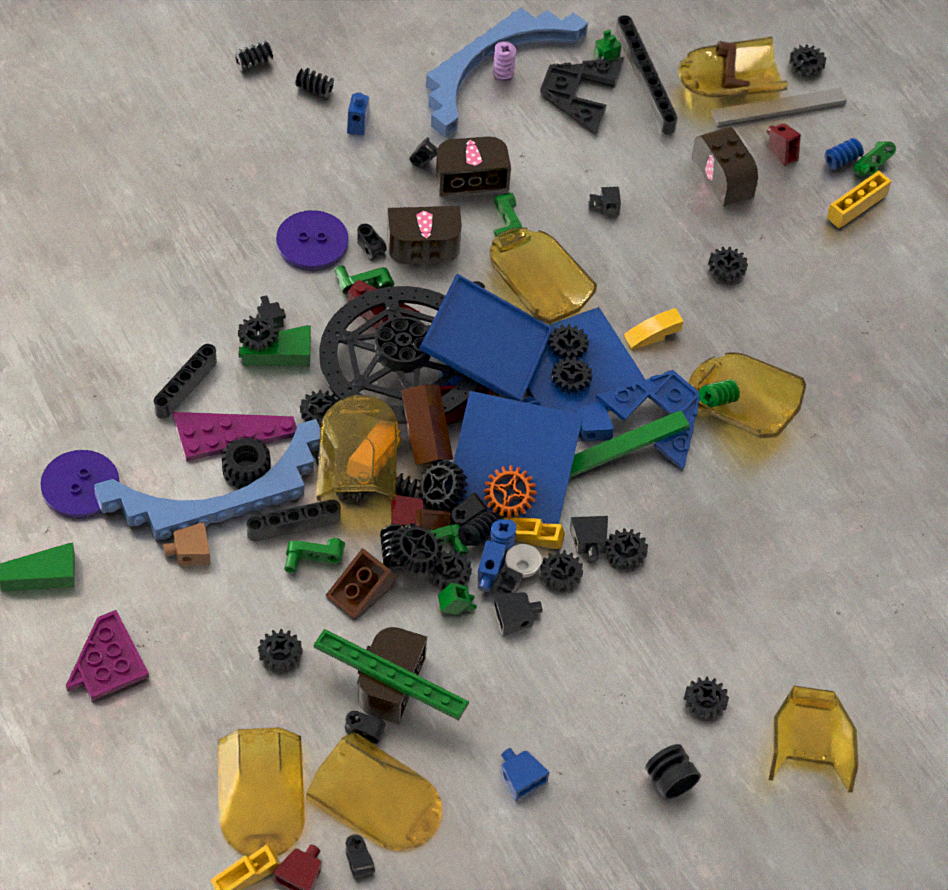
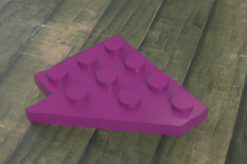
[66,610,149,701]

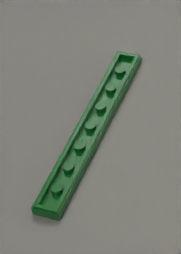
[570,410,689,478]
[314,629,469,721]

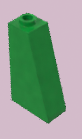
[239,325,311,366]
[0,543,75,591]

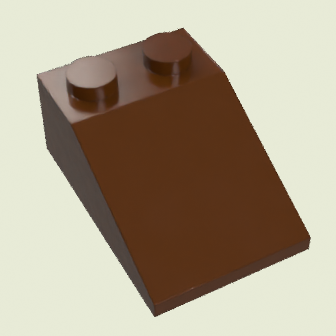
[326,548,398,619]

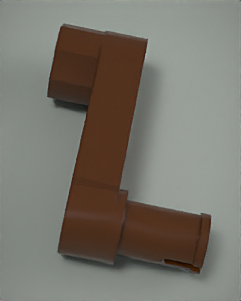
[715,41,750,91]

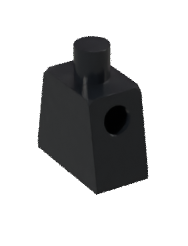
[569,516,608,561]
[493,592,543,636]

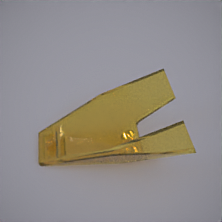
[768,685,859,793]

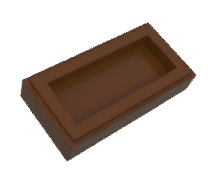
[416,509,451,530]

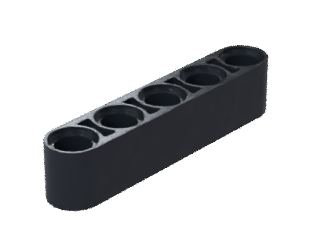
[153,344,217,419]
[246,499,341,541]

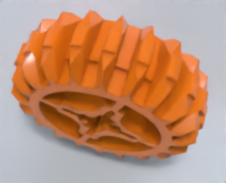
[484,465,537,518]

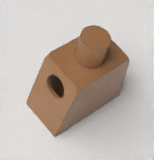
[163,522,211,565]

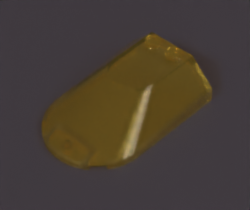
[678,36,788,98]
[489,228,597,324]
[688,352,806,438]
[316,395,398,501]
[217,727,305,857]
[306,732,442,850]

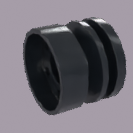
[645,744,701,800]

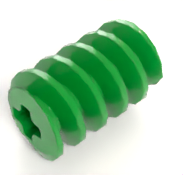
[699,379,740,408]

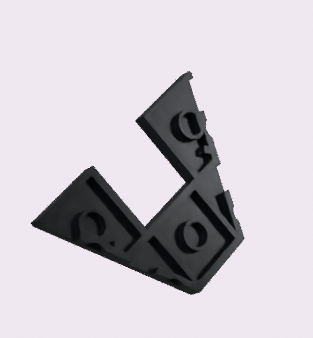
[540,57,624,133]

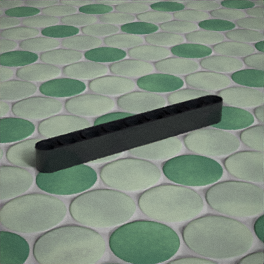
[616,15,678,135]

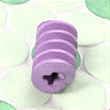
[493,42,516,80]

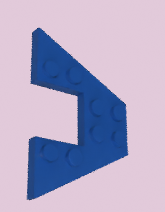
[595,370,700,470]

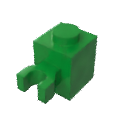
[594,29,622,61]
[438,583,477,615]

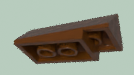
[401,384,453,465]

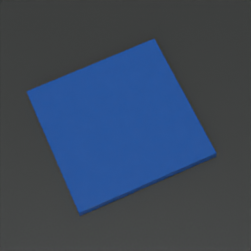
[419,274,553,402]
[527,307,646,413]
[445,391,583,524]

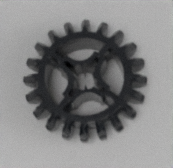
[416,460,468,511]
[389,523,443,576]

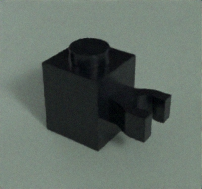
[588,186,621,215]
[257,295,286,329]
[493,565,523,594]

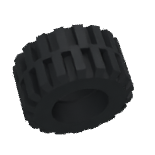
[222,437,271,489]

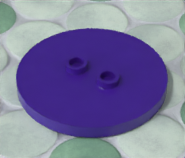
[276,210,349,270]
[40,450,120,518]

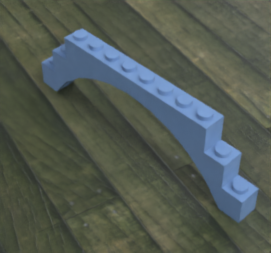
[426,8,588,138]
[94,419,324,541]

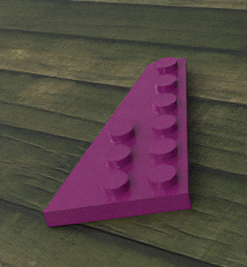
[172,412,297,462]

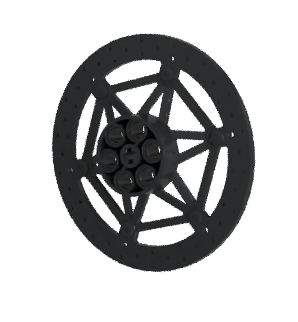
[319,286,480,424]

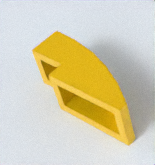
[623,308,684,350]
[503,517,565,549]
[211,845,281,890]

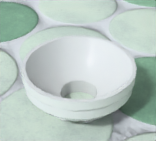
[505,544,541,578]

